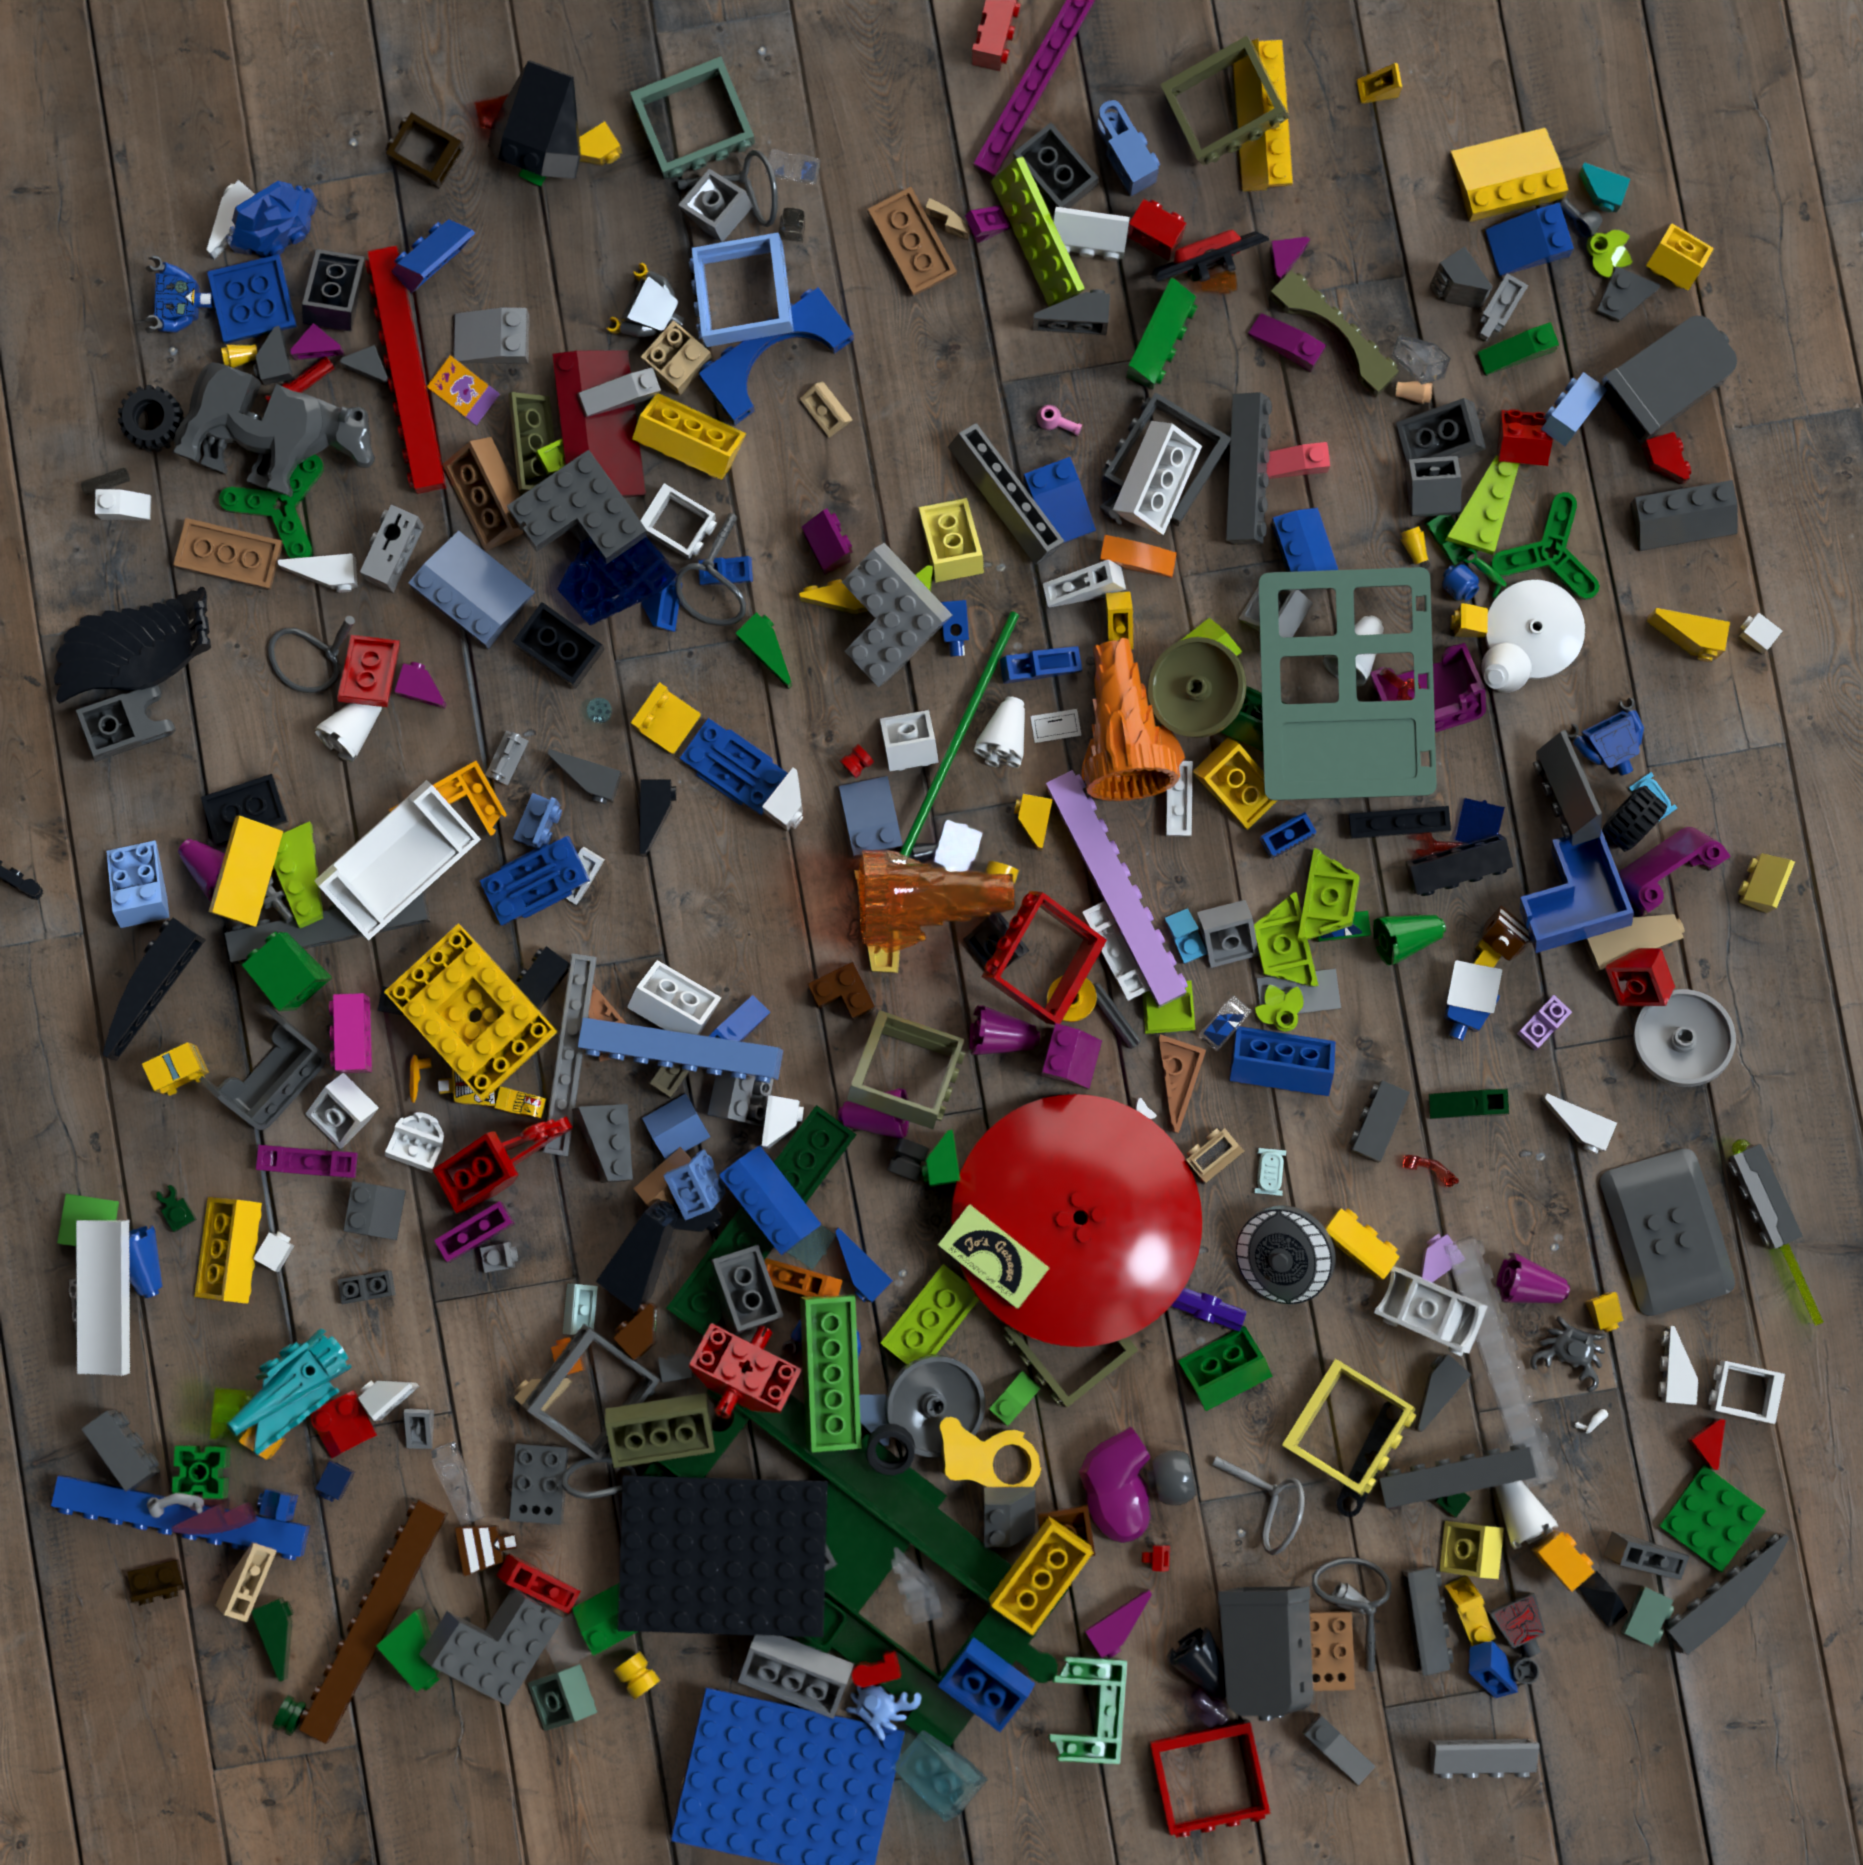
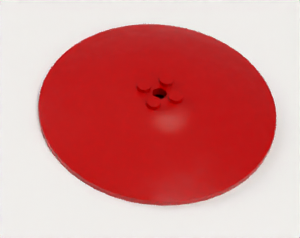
[951,1094,1203,1347]

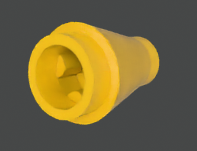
[221,345,258,368]
[1401,526,1429,565]

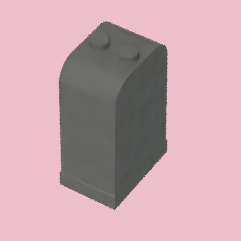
[1599,316,1737,446]
[1218,1586,1313,1721]

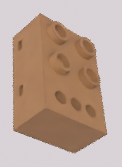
[1310,1610,1355,1691]

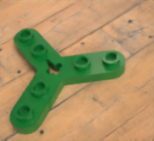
[219,454,324,559]
[1491,492,1600,600]

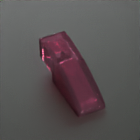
[171,1502,258,1534]

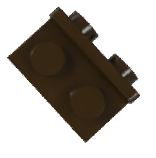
[127,1559,185,1606]

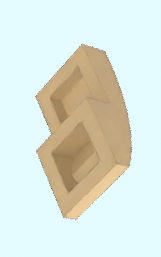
[926,198,970,240]

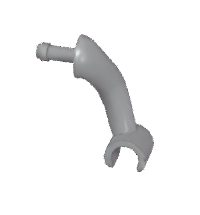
[147,1493,204,1518]

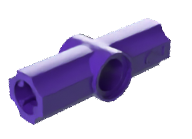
[1171,1288,1247,1332]

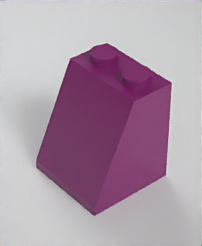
[1041,1023,1102,1089]

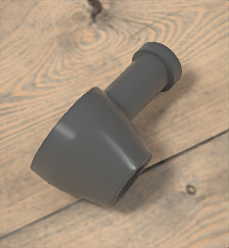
[1560,198,1602,238]

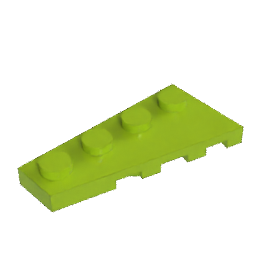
[1446,455,1519,555]
[274,821,324,929]

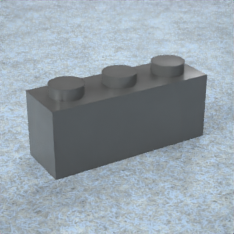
[1349,1080,1410,1163]

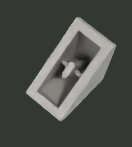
[404,1409,434,1449]

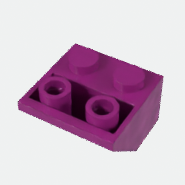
[801,508,853,575]

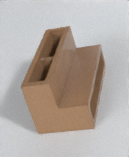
[634,1147,692,1211]

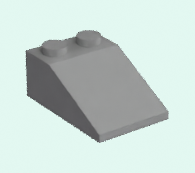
[454,308,529,364]

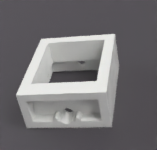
[640,483,717,560]
[1708,1361,1785,1424]

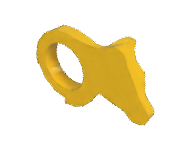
[939,1417,1041,1487]

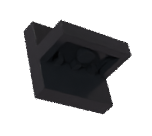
[963,912,1030,970]

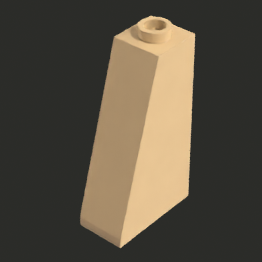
[1583,914,1685,972]

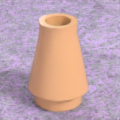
[1396,380,1433,405]

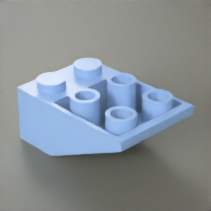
[106,841,170,928]

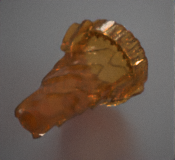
[859,850,1015,953]

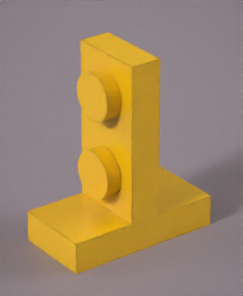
[1444,1576,1496,1646]

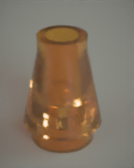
[1201,270,1237,294]

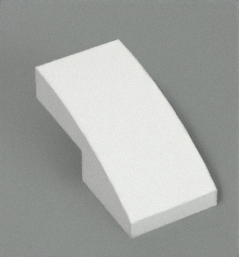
[566,847,605,905]

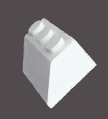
[1054,207,1129,261]
[627,960,721,1035]

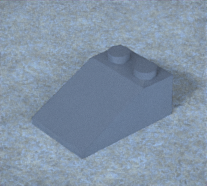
[839,776,903,859]

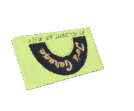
[938,1205,1050,1309]

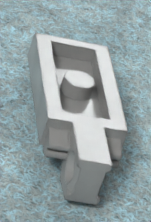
[1478,273,1528,342]

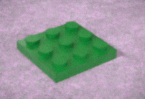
[1659,1465,1766,1572]

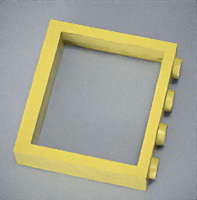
[1282,1359,1416,1496]

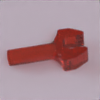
[1380,667,1421,701]
[1415,833,1462,857]

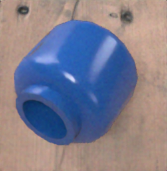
[1442,564,1479,601]

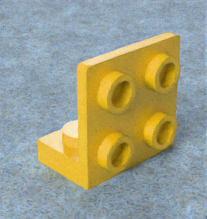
[631,682,701,754]

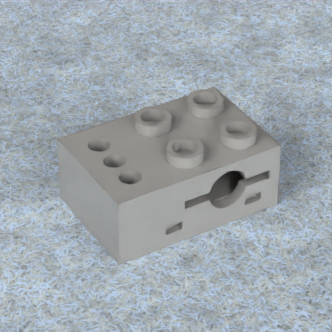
[360,505,424,593]

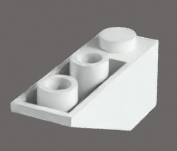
[1658,1326,1698,1405]

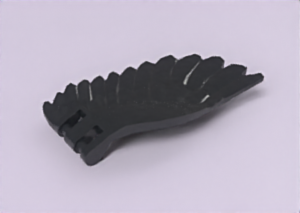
[54,587,211,704]

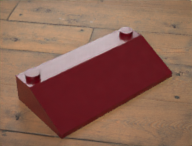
[552,350,646,498]

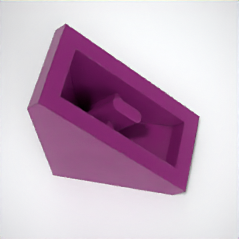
[1270,237,1310,283]
[291,323,344,360]

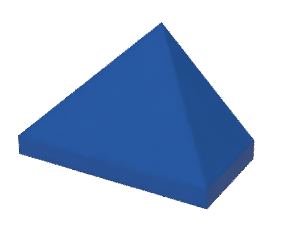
[641,578,682,632]

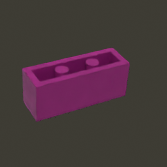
[434,1201,515,1263]

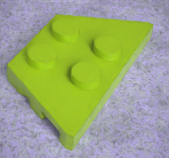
[1298,848,1360,942]
[1254,892,1319,987]

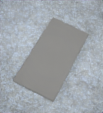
[1256,969,1341,1016]

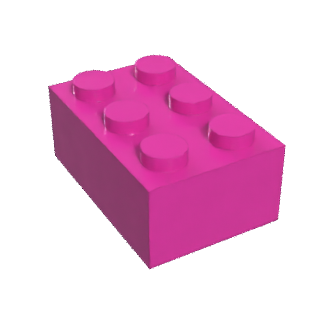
[329,993,372,1074]

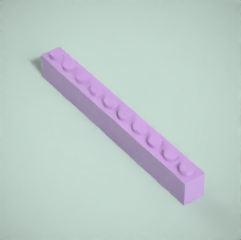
[1045,770,1188,1008]

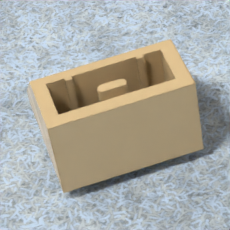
[641,320,712,396]

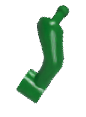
[1463,548,1507,599]

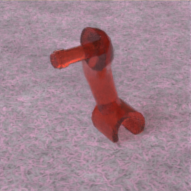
[1403,1155,1459,1187]

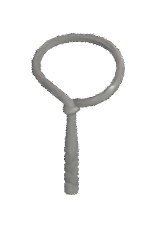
[1212,1456,1305,1555]

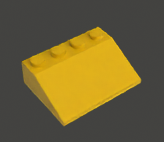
[1450,128,1568,222]

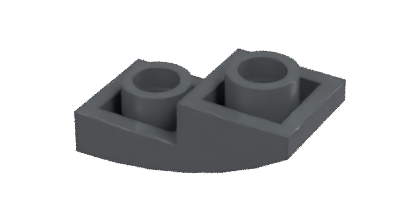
[338,1270,396,1305]

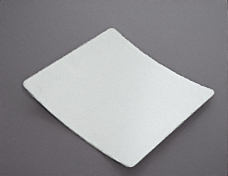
[1447,960,1502,1013]

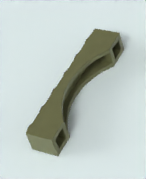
[1269,270,1399,397]

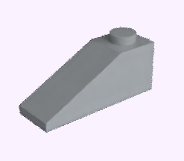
[577,367,661,417]

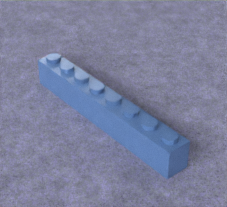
[578,1017,783,1083]

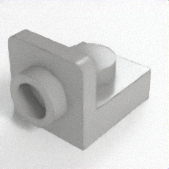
[480,1242,518,1273]

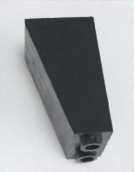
[596,1199,679,1312]

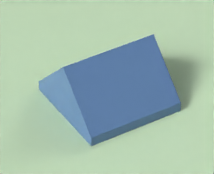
[642,1094,710,1160]

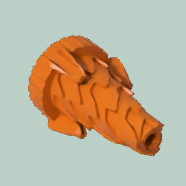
[1082,638,1185,801]

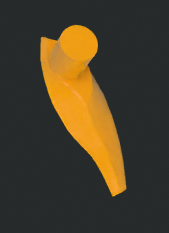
[409,1055,432,1103]

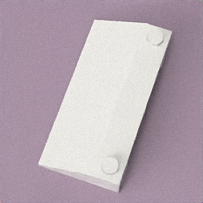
[314,780,481,940]

